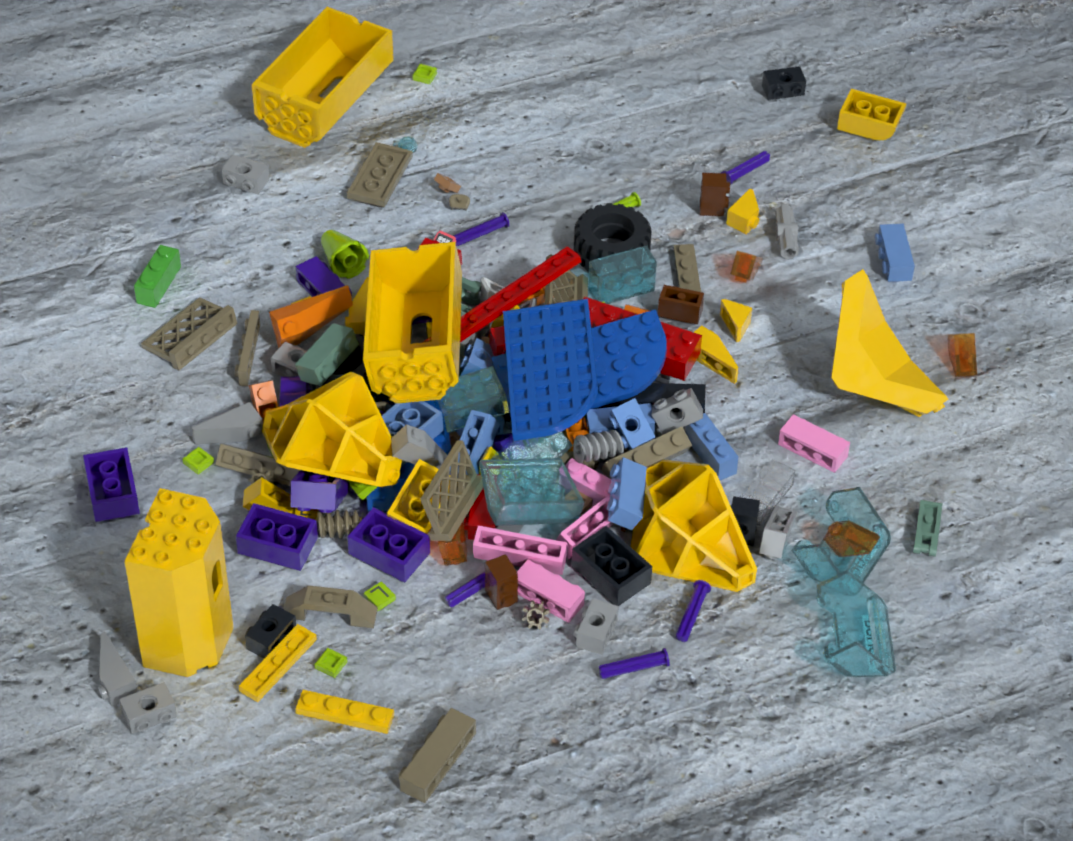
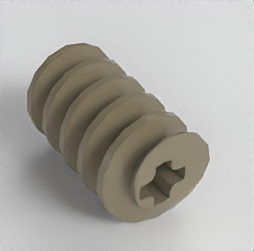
[316,510,363,538]

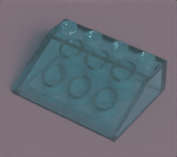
[479,458,585,526]

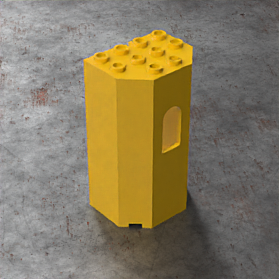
[252,7,393,148]
[363,242,462,404]
[124,488,234,677]

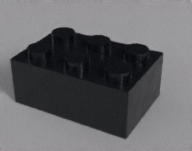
[571,526,653,606]

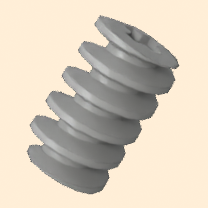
[573,430,624,463]

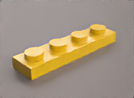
[239,624,317,702]
[295,690,394,734]

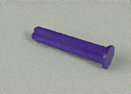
[721,151,770,185]
[453,212,510,246]
[445,571,485,607]
[676,580,711,642]
[599,648,670,679]

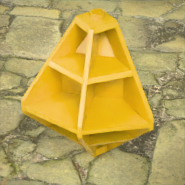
[831,269,949,417]
[262,372,402,487]
[630,460,757,592]

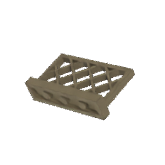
[545,254,588,305]
[141,297,238,371]
[420,440,486,541]

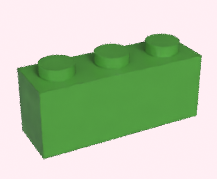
[134,245,181,308]

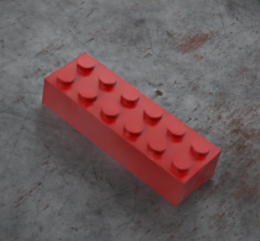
[583,297,702,381]

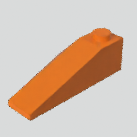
[269,285,353,349]

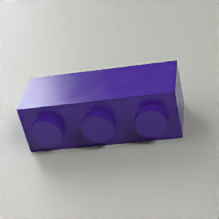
[296,256,352,297]

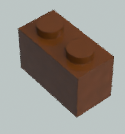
[700,172,730,216]
[658,285,704,325]
[485,554,518,610]

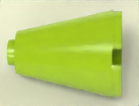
[321,229,369,279]

